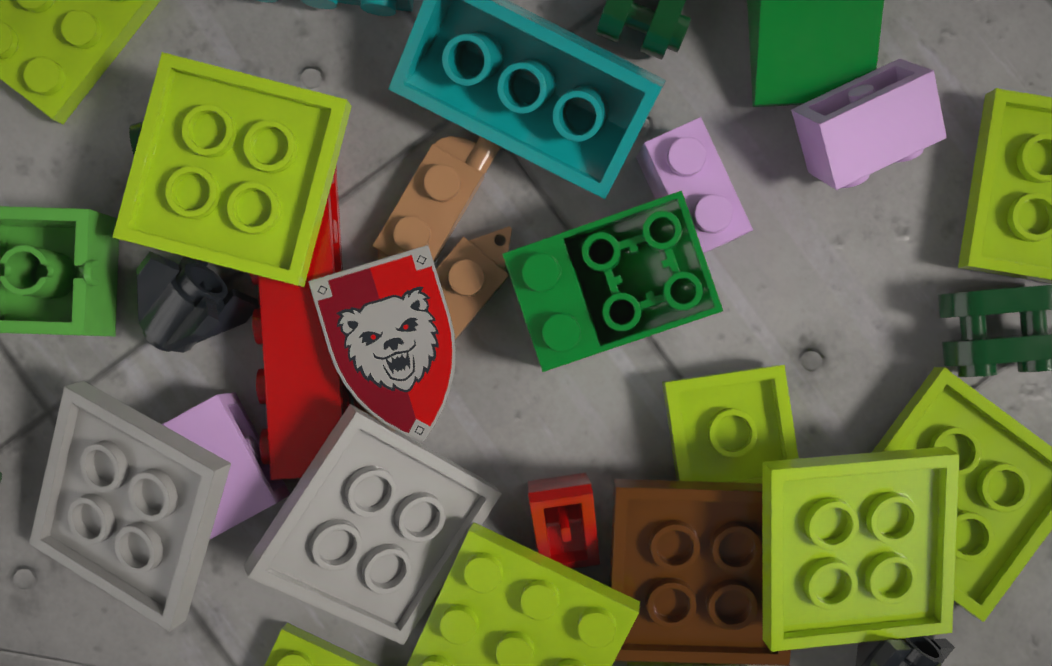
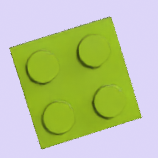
[662,364,799,483]

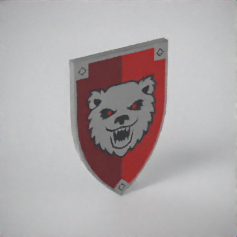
[308,245,456,442]

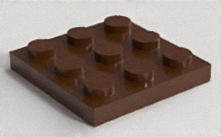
[609,479,791,666]

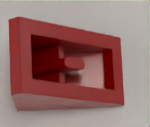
[528,472,600,569]

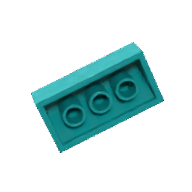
[388,0,666,199]

